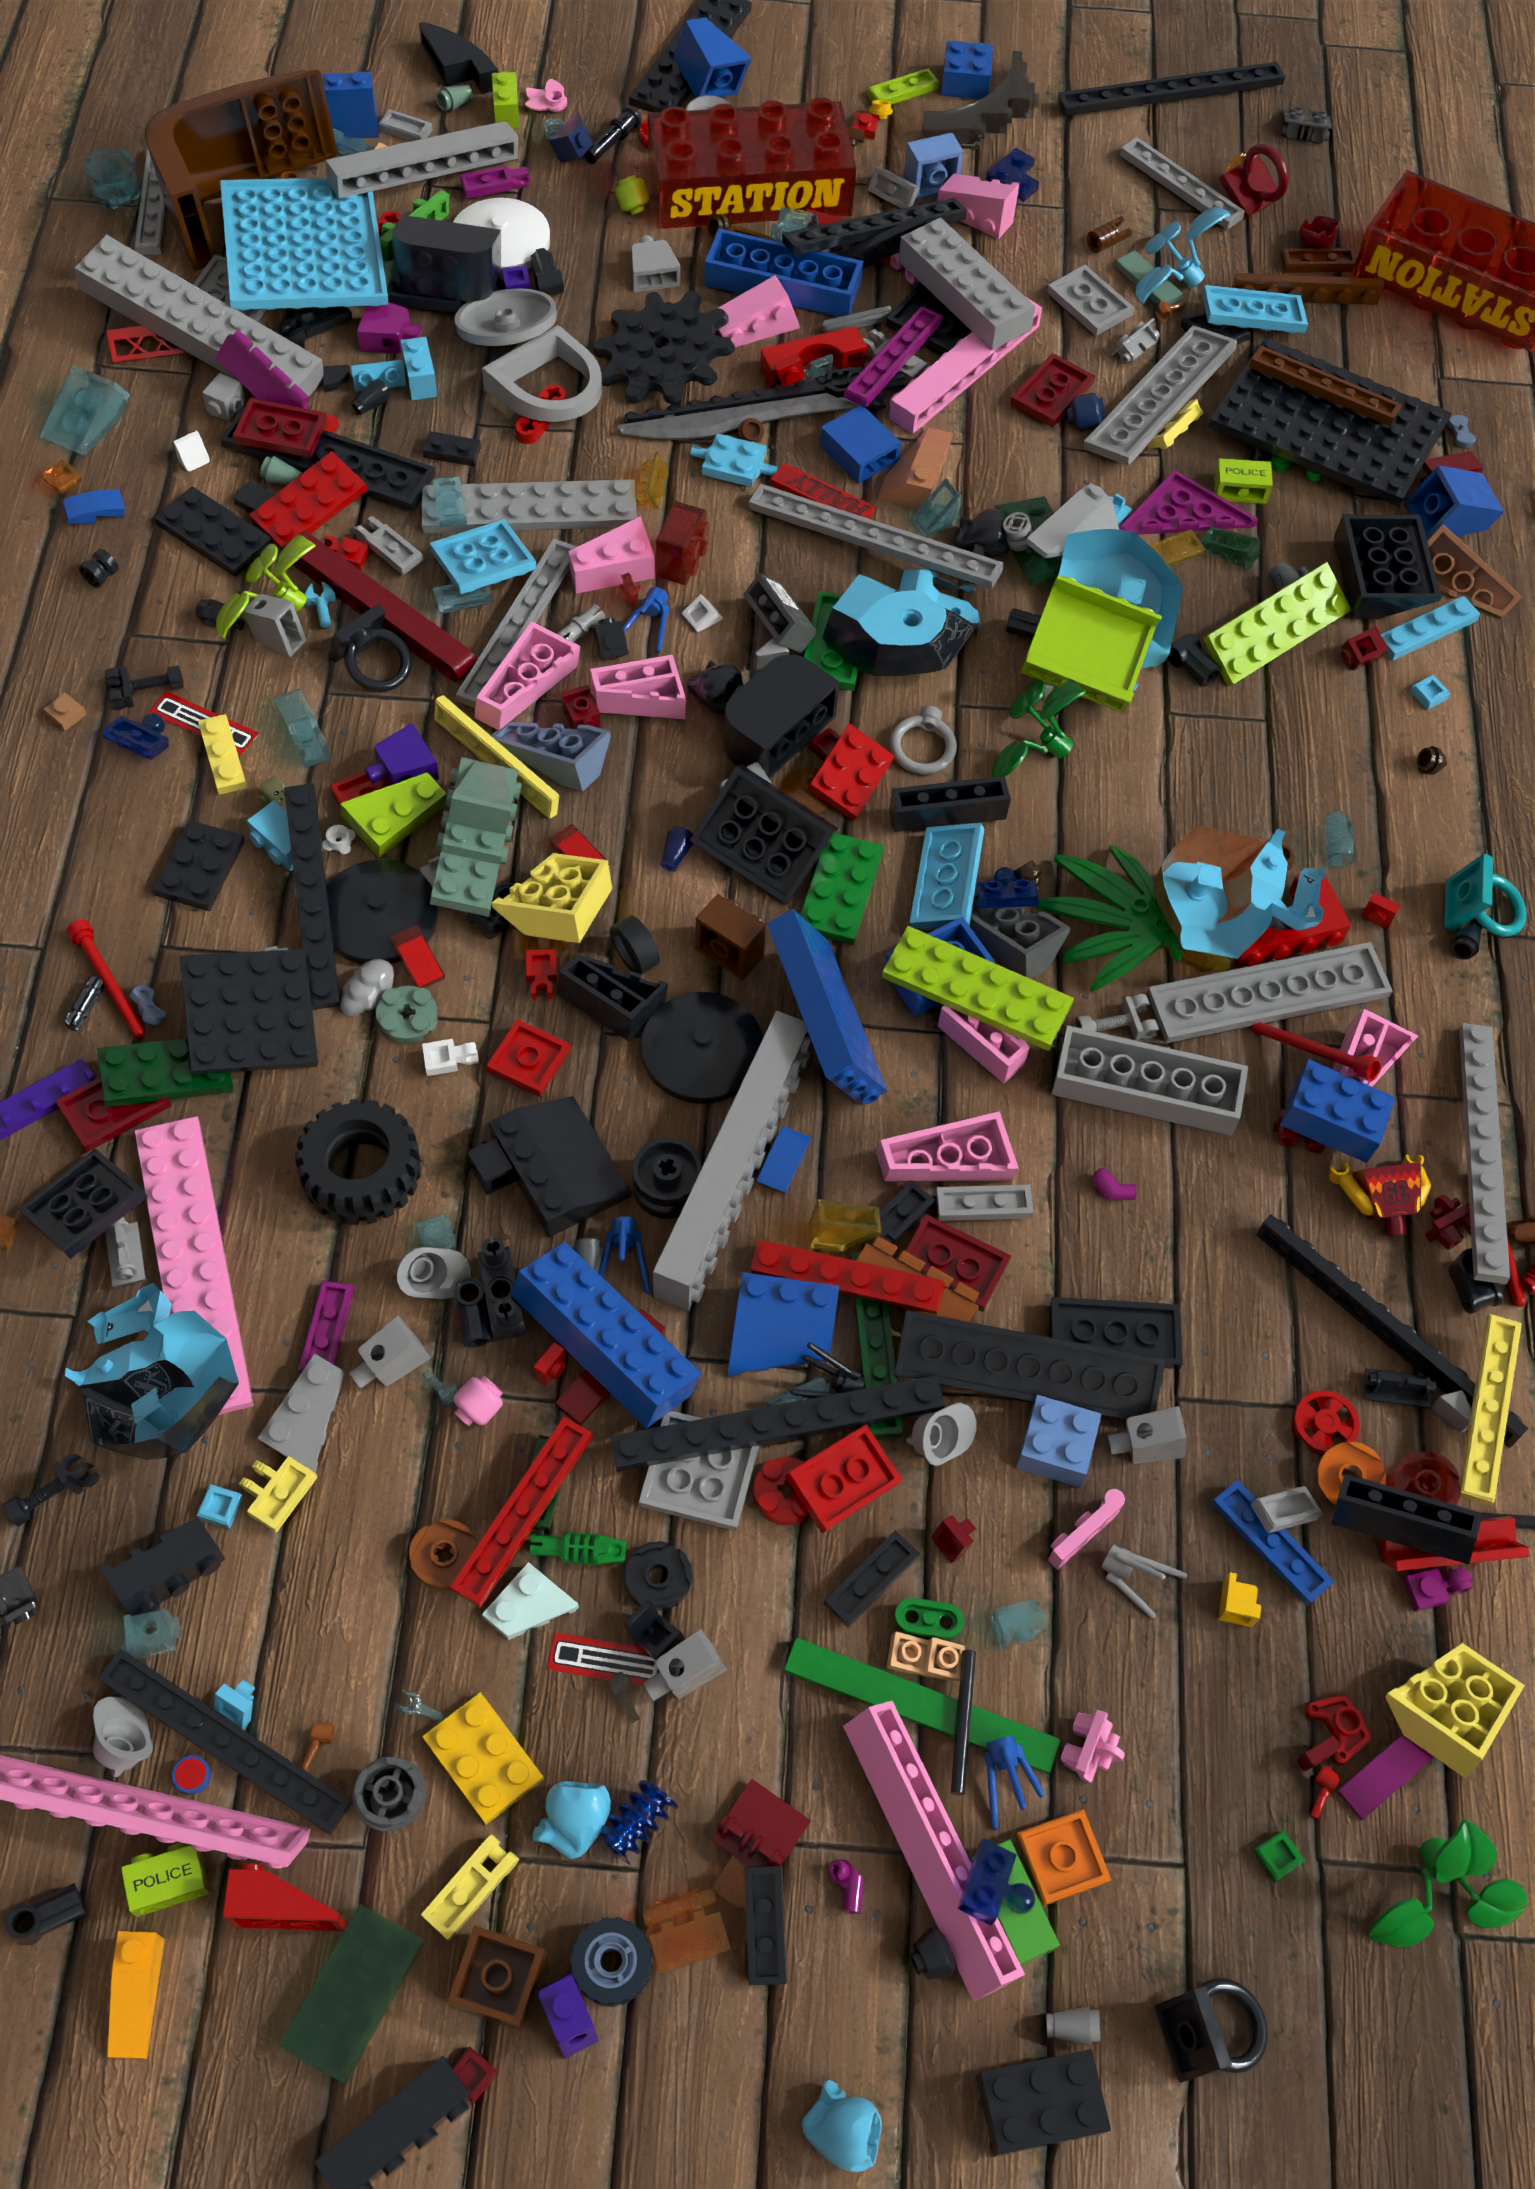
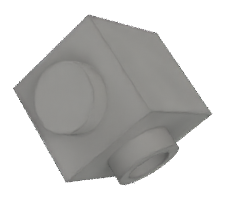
[202,373,246,421]

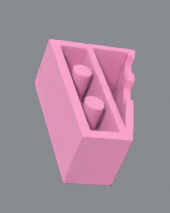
[937,174,1020,239]
[568,516,655,594]
[590,655,686,719]
[938,1005,1029,1084]
[1332,1009,1418,1087]

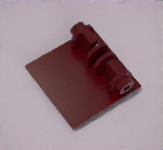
[711,1779,811,1866]

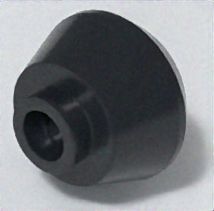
[910,1928,956,1980]

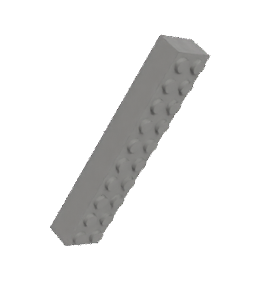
[75,235,324,396]
[653,1011,812,1312]

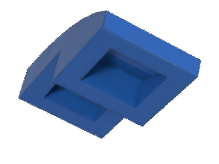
[62,490,125,524]
[757,1126,812,1194]

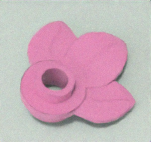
[525,79,567,112]

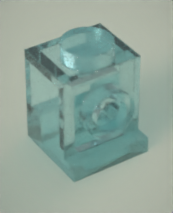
[991,1599,1048,1650]
[123,1609,181,1659]

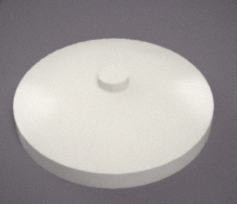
[453,198,550,275]

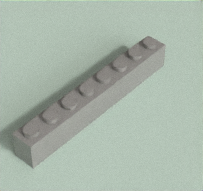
[326,121,518,199]

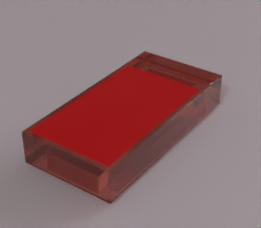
[549,824,607,860]
[390,924,445,988]

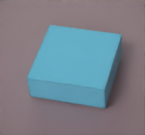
[1410,675,1451,710]
[196,1484,244,1529]

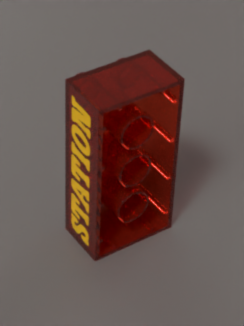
[648,98,856,229]
[1351,170,1535,353]

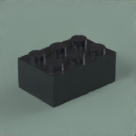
[976,2049,1111,2158]

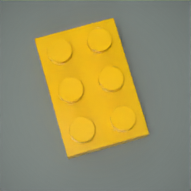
[422,1692,544,1825]

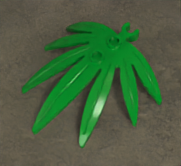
[1036,845,1192,992]

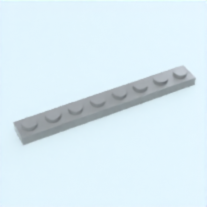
[456,539,577,708]

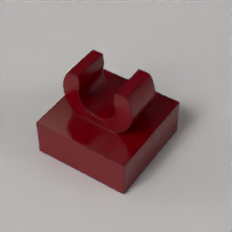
[931,1515,976,1563]

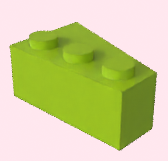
[340,773,447,858]

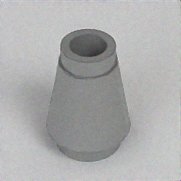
[1047,2006,1100,2046]

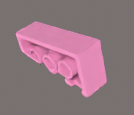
[474,621,580,730]
[876,1111,1019,1181]

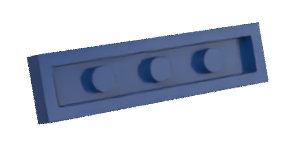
[1211,1479,1334,1606]

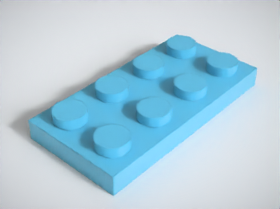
[1202,285,1308,333]
[910,823,985,929]

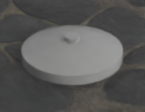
[455,289,557,346]

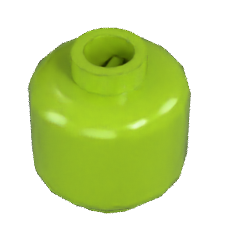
[614,175,650,215]

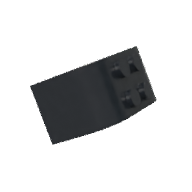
[392,215,501,301]
[724,655,840,779]

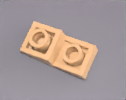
[886,1631,965,1681]

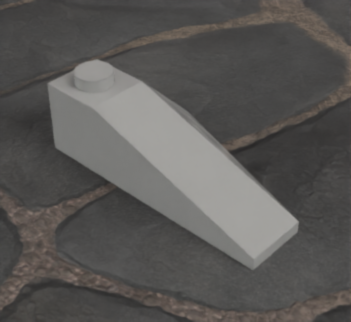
[1025,483,1119,558]

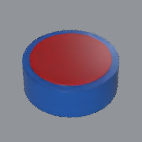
[172,1755,211,1795]

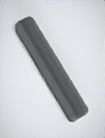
[821,305,893,334]

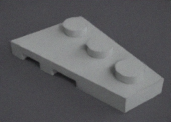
[258,1354,345,1473]

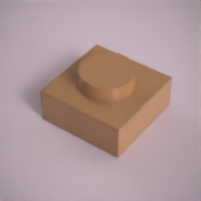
[43,693,87,731]

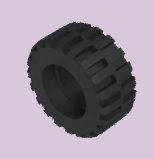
[295,1099,421,1225]

